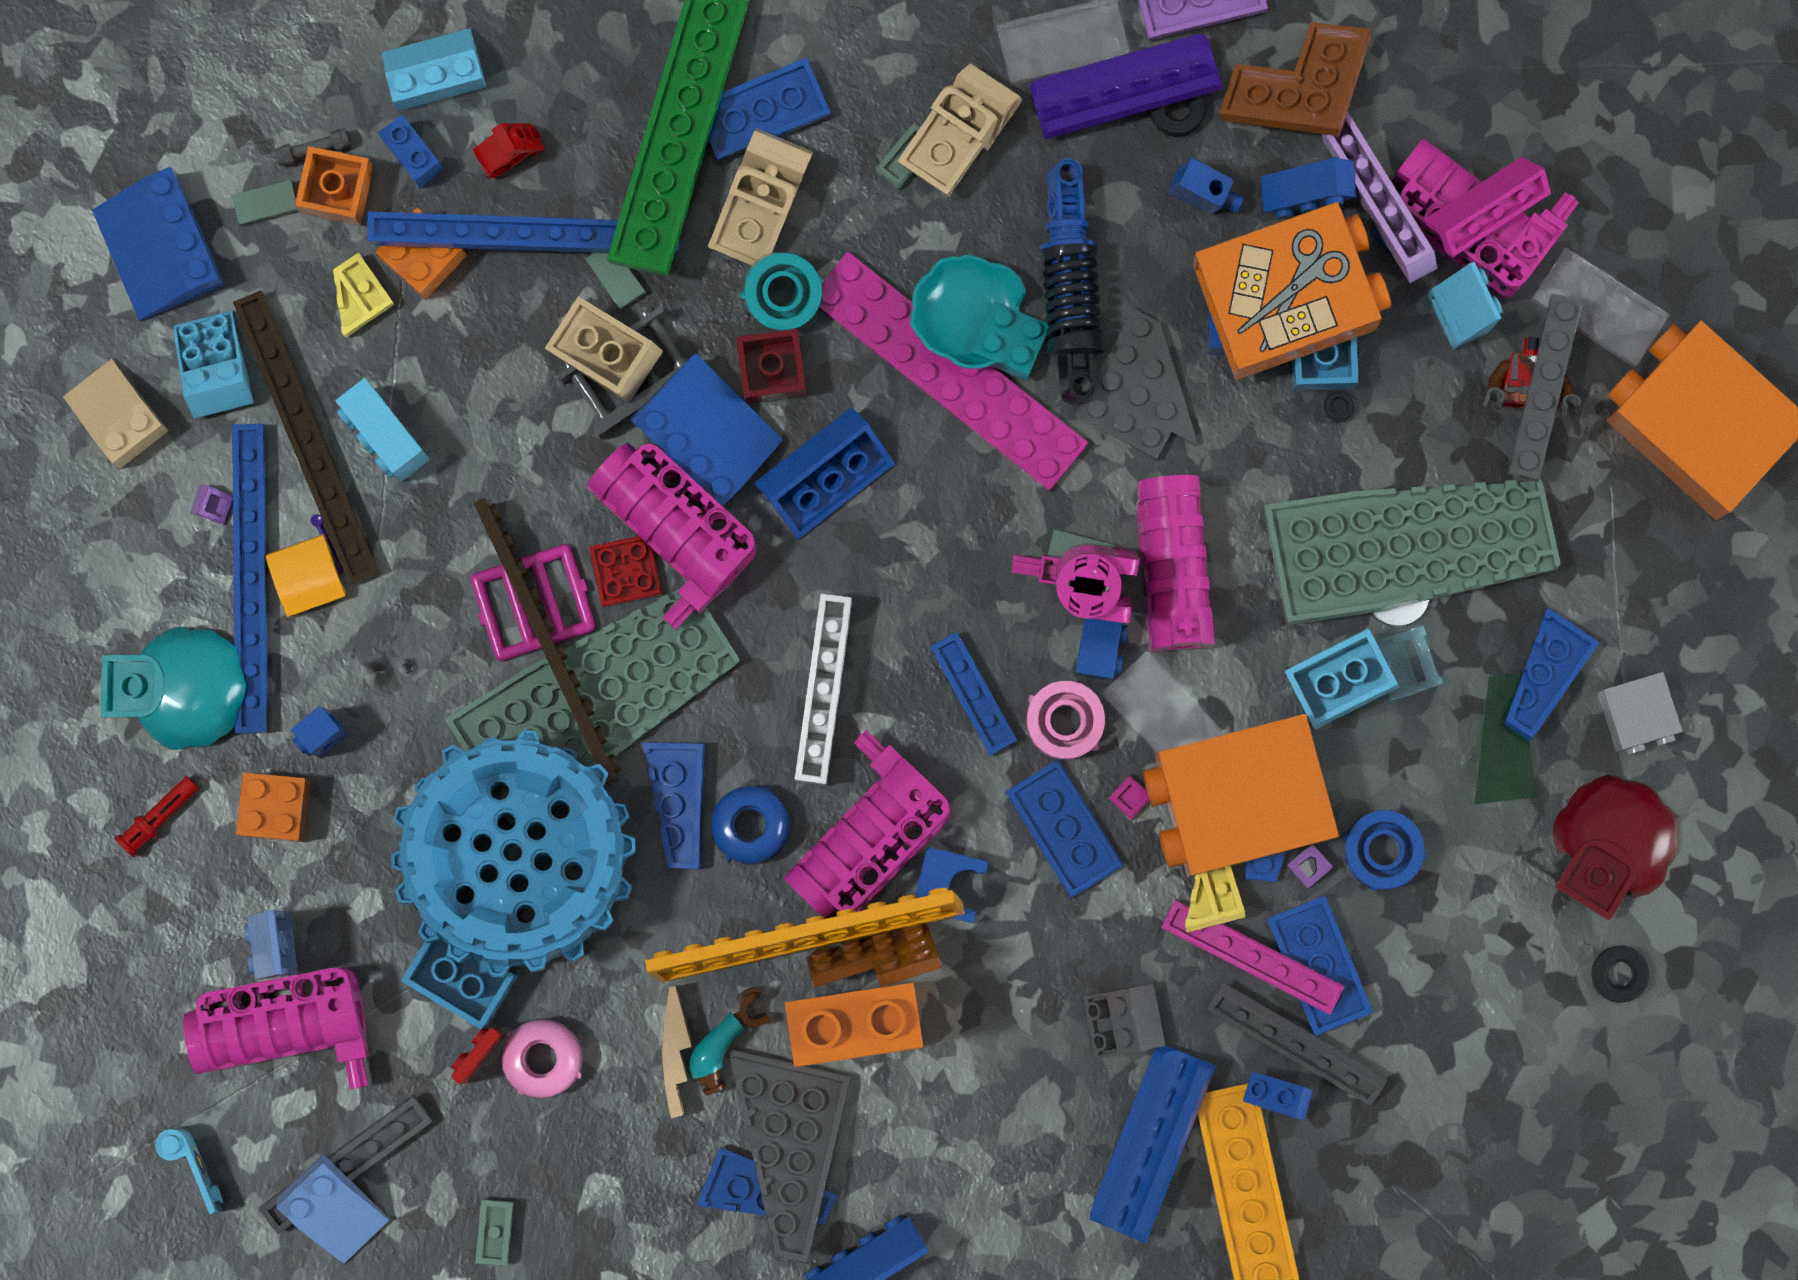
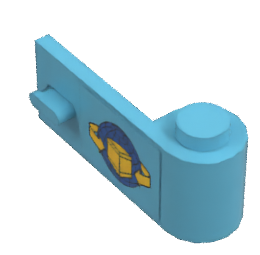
[155,1128,224,1214]

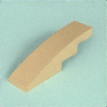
[662,986,693,1118]

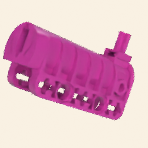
[1392,138,1579,298]

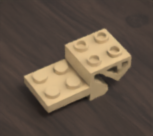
[897,63,1023,197]
[708,128,813,265]

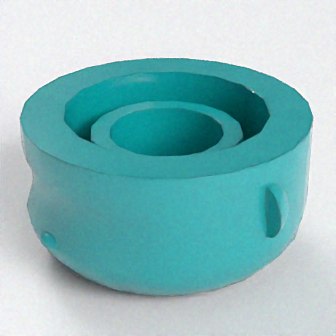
[739,252,824,331]

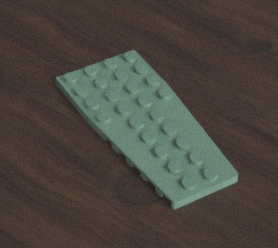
[1263,478,1561,626]
[445,588,740,825]

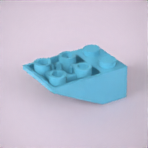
[1427,262,1502,350]
[173,310,254,419]

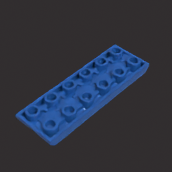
[1090,1046,1216,1244]

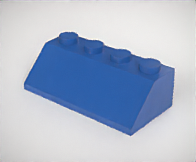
[755,407,895,539]
[803,1214,929,1280]

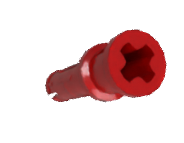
[114,775,199,858]

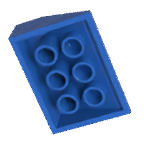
[92,167,225,322]
[630,353,783,506]

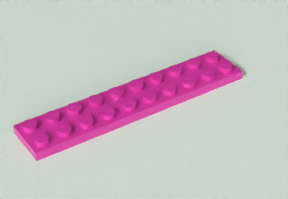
[818,252,1088,492]

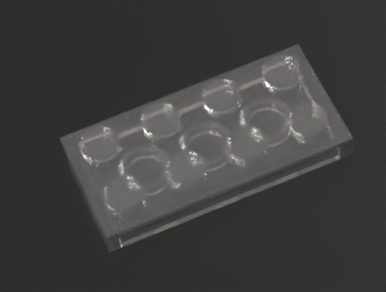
[996,0,1129,86]
[1531,247,1670,368]
[1101,651,1225,753]

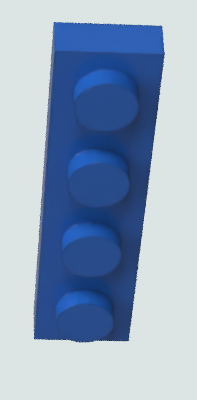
[930,632,1017,756]

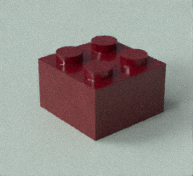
[736,329,807,404]

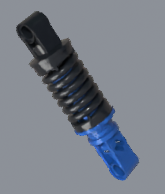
[1040,158,1105,405]

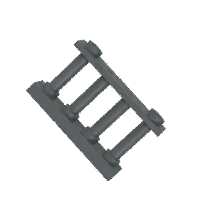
[558,306,688,440]

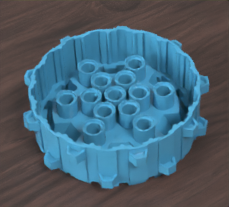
[391,729,636,978]

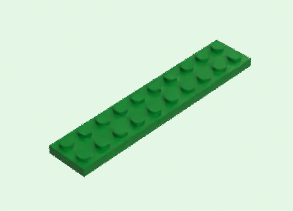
[607,0,750,277]

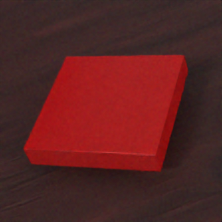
[589,536,663,608]
[451,1027,507,1085]

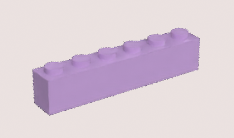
[1322,111,1438,283]

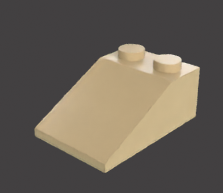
[545,296,663,403]
[63,359,169,469]

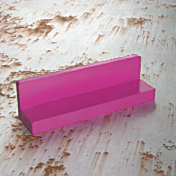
[1425,157,1551,257]

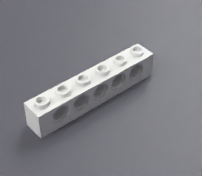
[795,594,852,786]

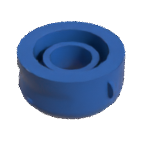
[711,786,790,865]
[1341,810,1427,890]

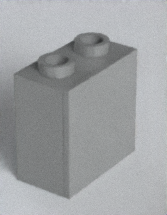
[1598,672,1683,755]

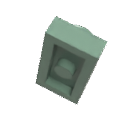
[475,1199,514,1266]

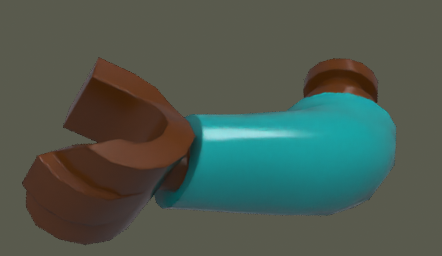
[689,987,770,1095]

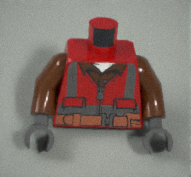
[1483,337,1581,416]

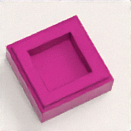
[1108,776,1149,820]

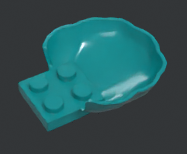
[910,255,1049,381]
[100,627,246,750]

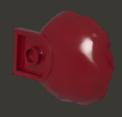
[1552,775,1679,921]

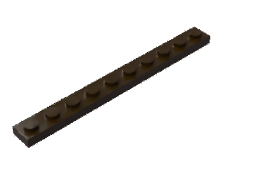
[233,290,379,585]
[474,497,621,786]

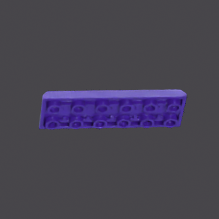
[1029,34,1223,139]

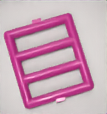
[470,544,596,661]

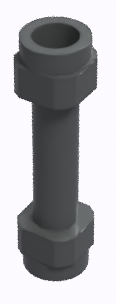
[274,128,351,166]

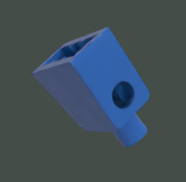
[1167,158,1244,214]

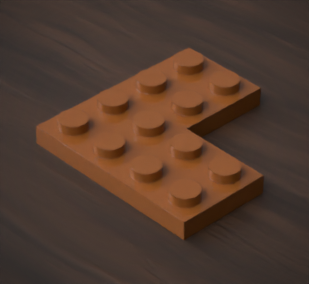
[1219,22,1371,136]
[806,923,942,988]

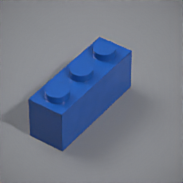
[1261,157,1356,219]

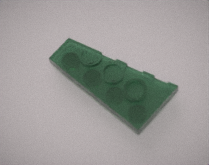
[1473,673,1537,805]

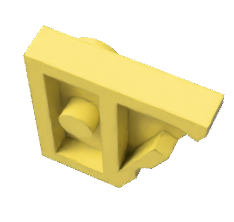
[333,252,395,338]
[1185,866,1245,932]

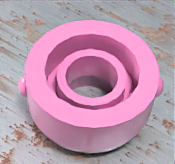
[1026,681,1105,760]
[502,1019,583,1098]

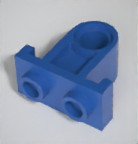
[1243,1071,1313,1121]

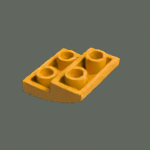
[265,534,346,617]

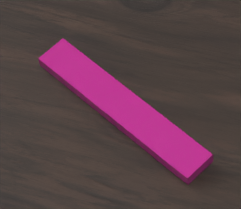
[1161,900,1345,1015]

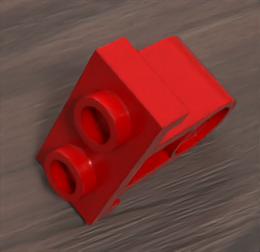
[473,123,545,179]

